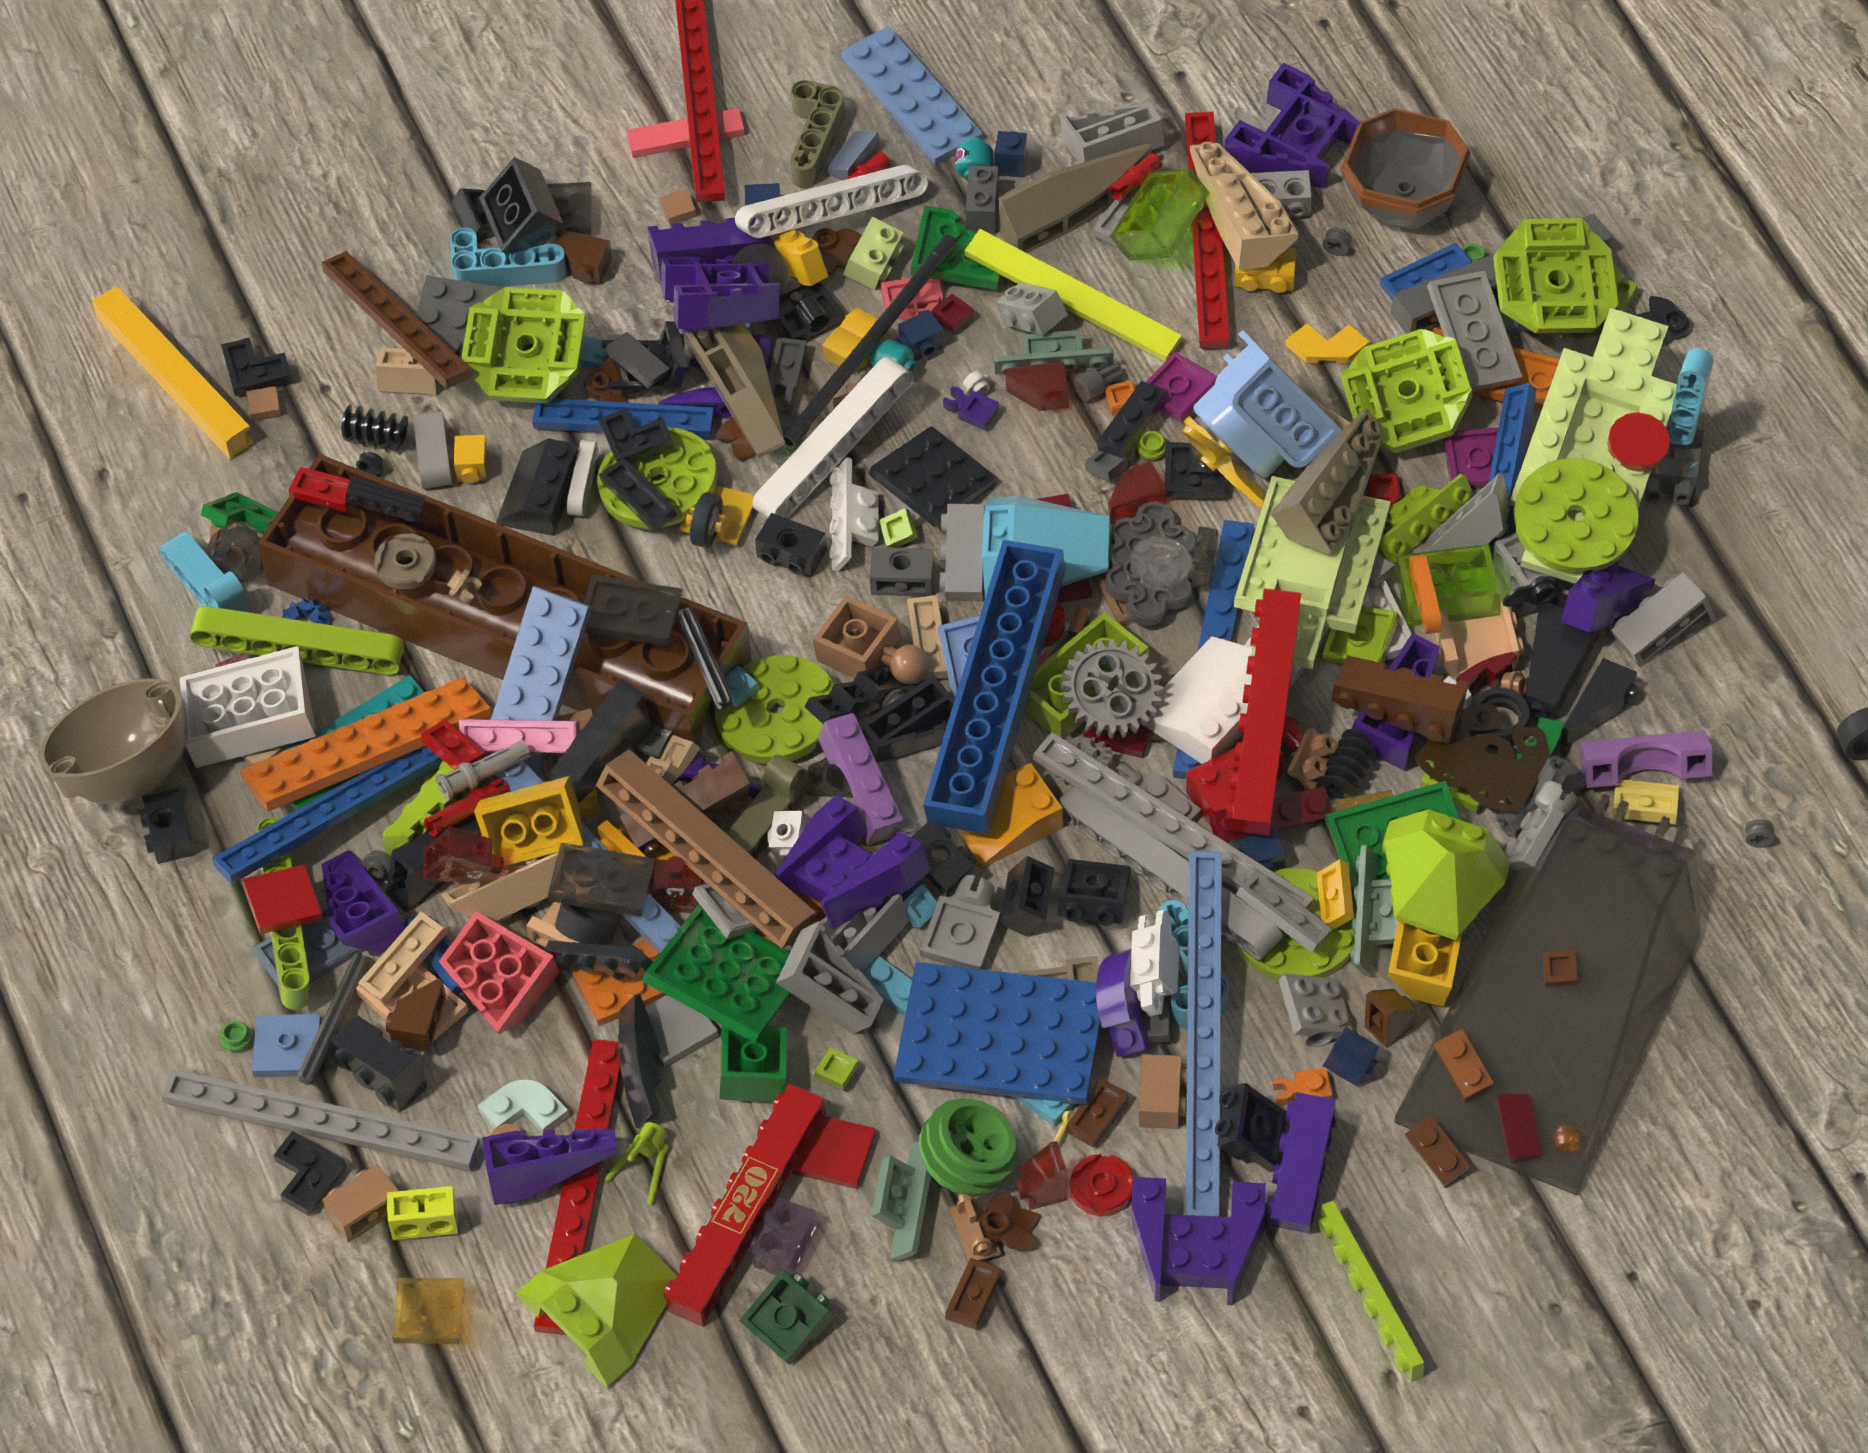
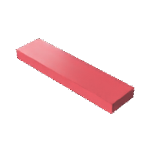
[626,108,745,158]

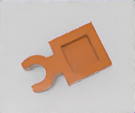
[1273,1067,1332,1106]

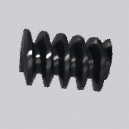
[341,404,408,452]
[1317,729,1376,798]

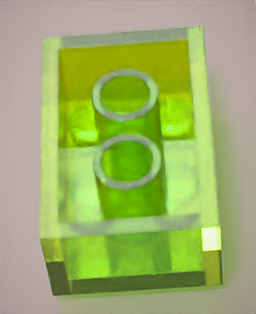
[1110,169,1210,261]
[1396,544,1500,626]

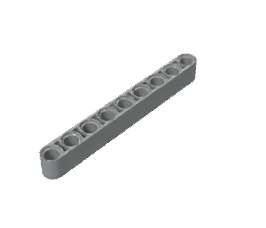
[1058,786,1283,960]

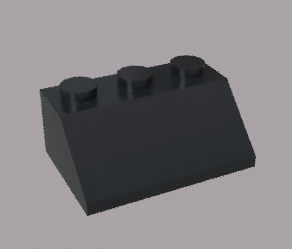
[479,157,563,254]
[496,438,578,536]

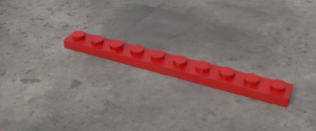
[675,0,725,202]
[1185,112,1229,348]
[534,1039,621,1335]

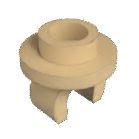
[447,569,482,603]

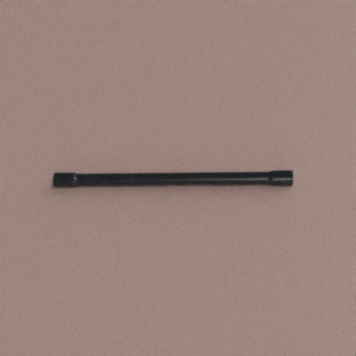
[783,234,958,448]

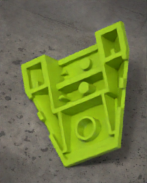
[1382,809,1510,941]
[515,1233,677,1388]

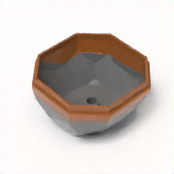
[1341,108,1471,229]

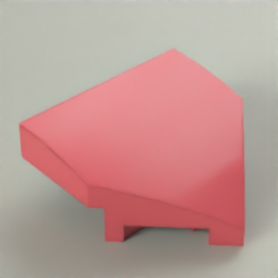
[880,278,943,321]

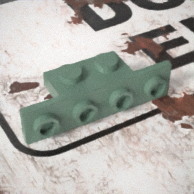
[994,330,1114,376]
[1351,845,1398,976]
[871,1141,931,1262]

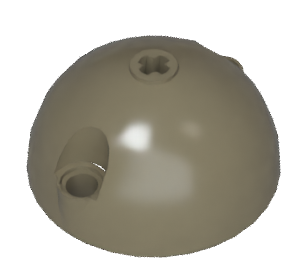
[39,678,188,804]

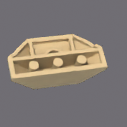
[441,850,567,922]

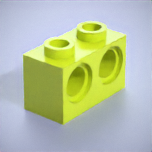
[387,1186,458,1240]

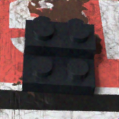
[1058,859,1131,926]
[1215,1083,1287,1172]

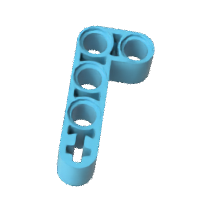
[450,228,567,287]
[1666,348,1714,446]
[159,531,249,612]
[1159,900,1229,1028]

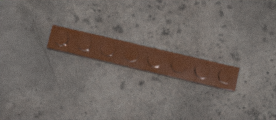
[321,251,472,389]

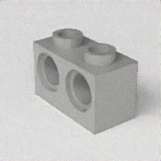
[1250,170,1311,218]
[1493,533,1552,590]

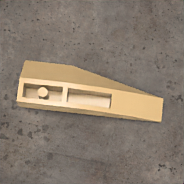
[1190,142,1298,270]

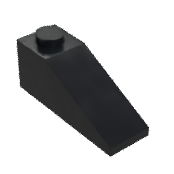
[1561,658,1639,746]

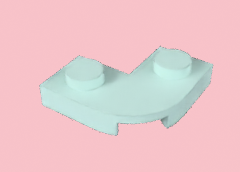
[477,1080,569,1134]

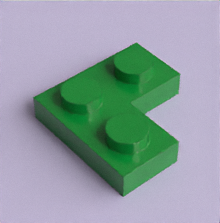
[201,492,278,533]

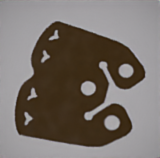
[1415,703,1549,812]

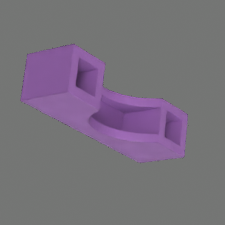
[818,713,903,845]
[1580,730,1712,788]

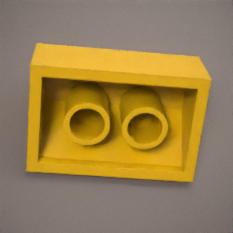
[474,776,584,868]
[1387,921,1462,1007]

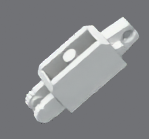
[1130,910,1179,1017]

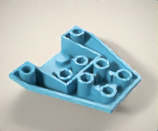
[982,496,1110,597]

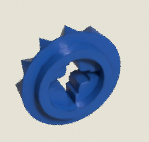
[282,597,330,625]

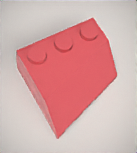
[439,911,559,1034]

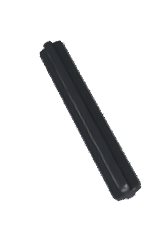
[677,607,733,710]

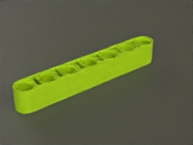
[190,606,405,675]
[257,817,310,1010]

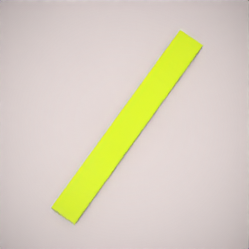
[964,229,1182,362]

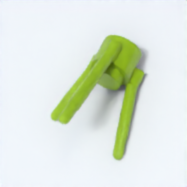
[605,1122,669,1205]

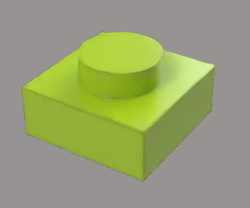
[879,508,918,548]
[814,1047,859,1091]

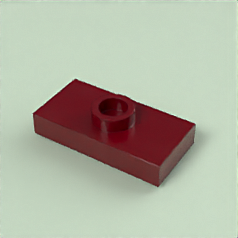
[1083,724,1149,758]

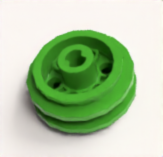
[919,1098,1019,1196]

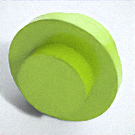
[1137,431,1166,460]

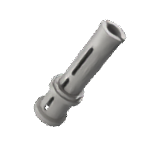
[436,740,531,801]

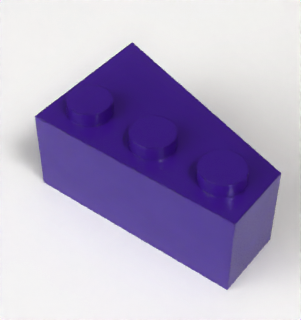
[1561,562,1656,633]

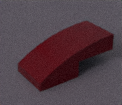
[1456,652,1517,695]

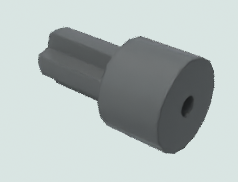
[1073,363,1124,401]

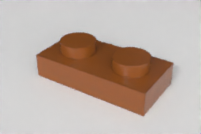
[1434,1029,1494,1102]

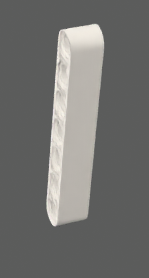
[735,165,928,238]
[752,357,913,519]

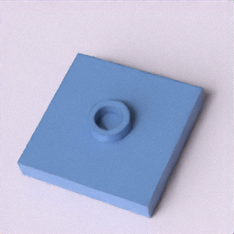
[252,1014,322,1077]

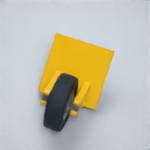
[680,485,755,548]

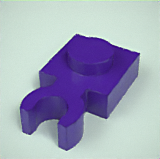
[943,386,999,430]

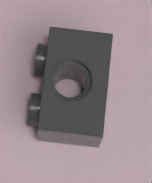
[965,166,999,234]
[870,546,934,596]

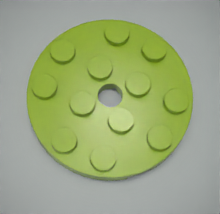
[597,427,718,530]
[1513,458,1638,573]
[715,655,834,764]
[1236,868,1357,981]

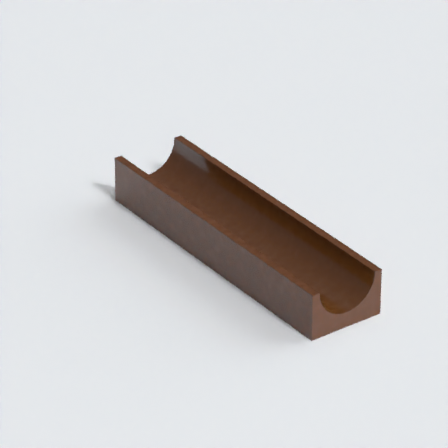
[258,454,752,750]

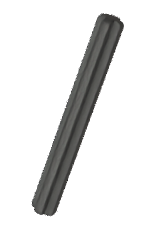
[297,953,369,1085]

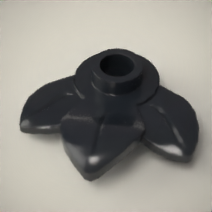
[1635,296,1689,343]
[1502,576,1559,620]

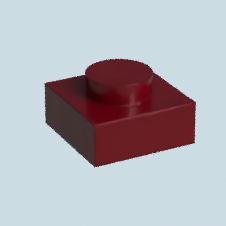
[932,294,974,333]

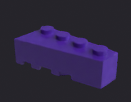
[1266,1092,1337,1234]

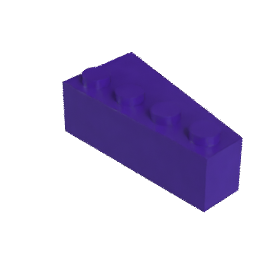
[647,217,774,286]
[1352,633,1440,771]

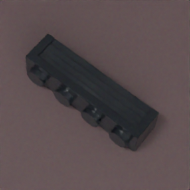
[344,476,425,523]

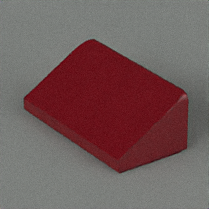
[1496,1094,1542,1163]

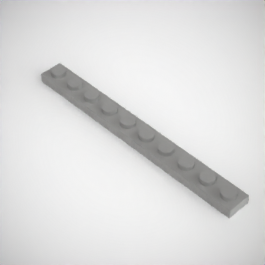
[1033,732,1313,910]
[161,1069,480,1171]

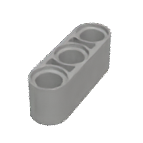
[413,411,452,489]

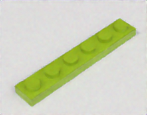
[1318,1200,1424,1383]

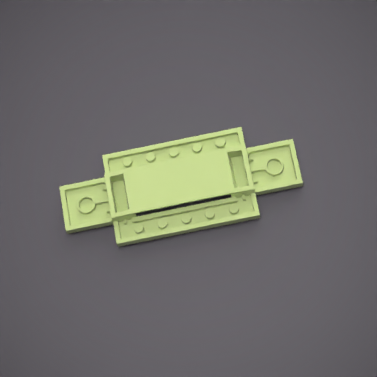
[1509,308,1677,584]
[1233,457,1391,669]

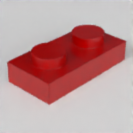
[288,467,350,512]
[421,719,485,770]

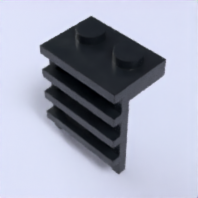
[601,321,690,394]

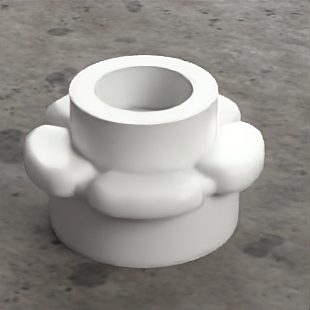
[962,370,990,396]

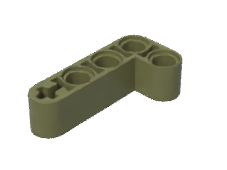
[790,80,845,189]
[726,754,807,860]

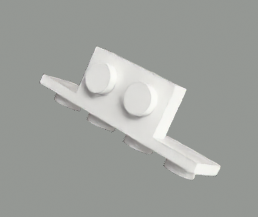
[829,458,878,572]

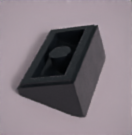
[452,188,495,242]

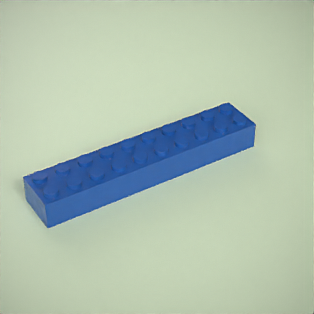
[923,540,1066,834]

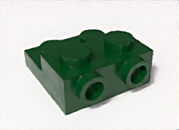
[739,1269,837,1364]

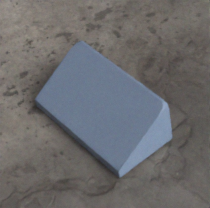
[824,131,880,181]

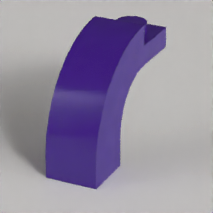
[1096,948,1150,1057]

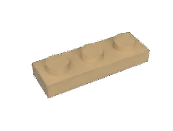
[907,595,948,681]
[358,912,447,1005]

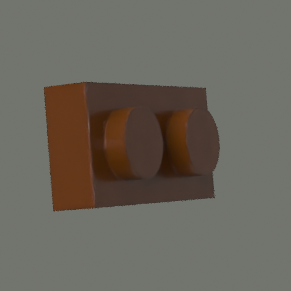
[1066,1078,1129,1148]
[1405,1115,1471,1188]
[945,1258,1002,1330]

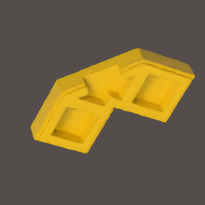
[1286,324,1370,364]

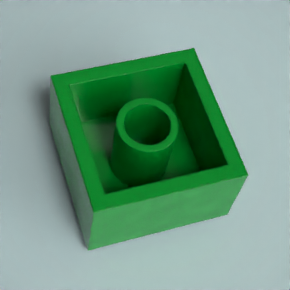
[719,1025,787,1102]

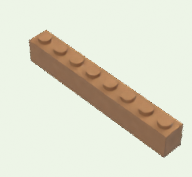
[596,749,815,949]

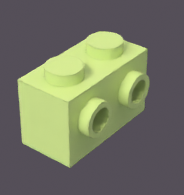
[843,217,904,290]

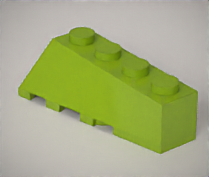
[382,761,490,857]

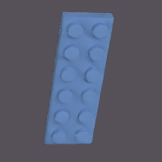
[841,26,983,166]
[484,586,592,777]

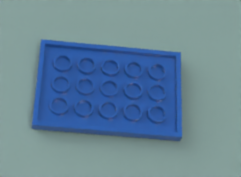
[893,962,1101,1105]

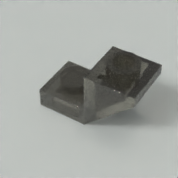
[806,758,877,798]

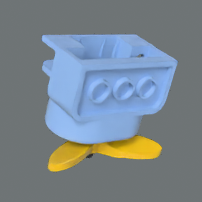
[1182,330,1342,510]

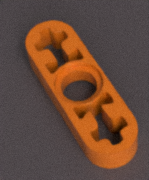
[1409,554,1442,634]

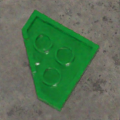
[910,205,1000,290]

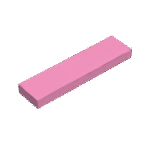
[459,719,580,753]

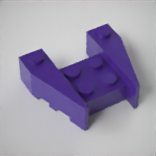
[1224,62,1360,188]
[661,257,780,332]
[775,795,931,929]
[1131,1177,1266,1305]

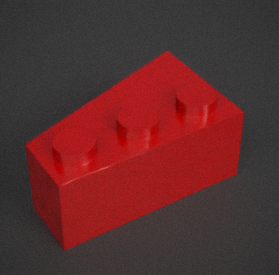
[1186,747,1283,827]

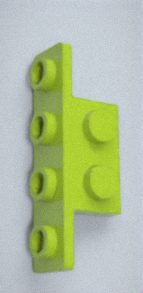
[1379,474,1474,564]

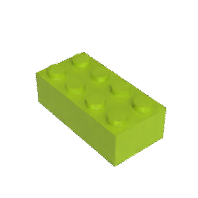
[1024,612,1149,739]

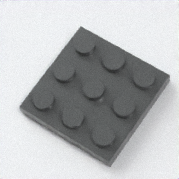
[416,275,504,359]

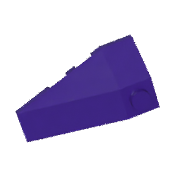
[321,850,405,954]
[482,1129,618,1205]

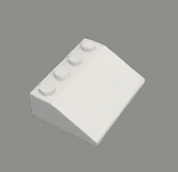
[1146,636,1252,764]
[180,646,316,768]

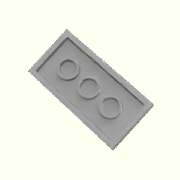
[1427,270,1522,392]

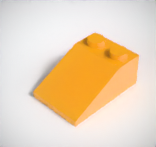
[953,763,1063,869]

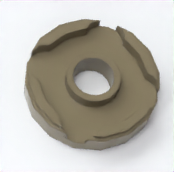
[375,534,437,589]

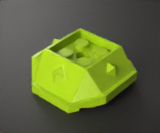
[1493,218,1619,334]
[461,287,588,404]
[1340,329,1473,453]

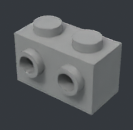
[996,282,1068,335]

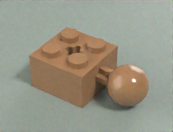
[813,595,929,684]

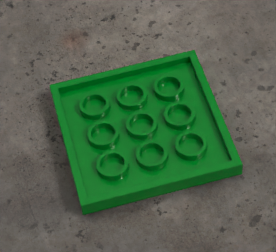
[1325,781,1460,907]
[642,904,792,1043]

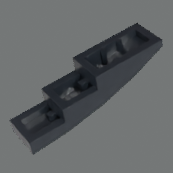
[804,667,916,725]
[618,994,662,1128]

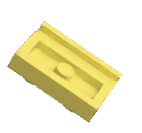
[1612,779,1679,824]

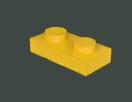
[1317,859,1354,930]

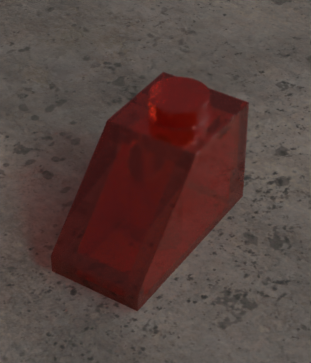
[1005,361,1069,411]
[1108,461,1166,525]
[1015,1141,1067,1210]

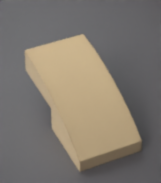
[646,735,700,785]

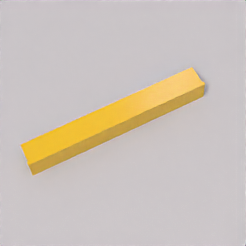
[92,286,254,460]

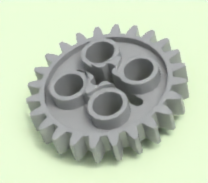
[1060,639,1163,738]

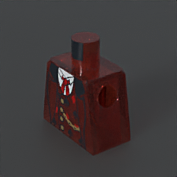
[423,827,504,884]
[651,856,707,913]

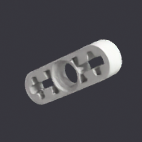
[567,440,598,516]

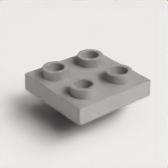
[1278,973,1353,1047]

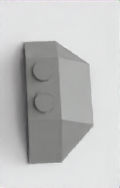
[1421,473,1510,562]

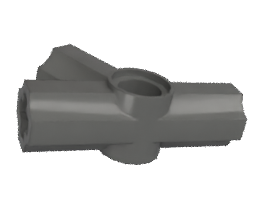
[1496,756,1586,838]

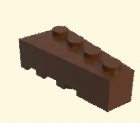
[1331,655,1469,744]
[618,751,750,856]

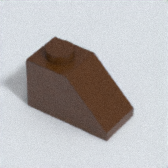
[553,229,612,285]
[385,979,446,1051]
[1364,989,1416,1048]

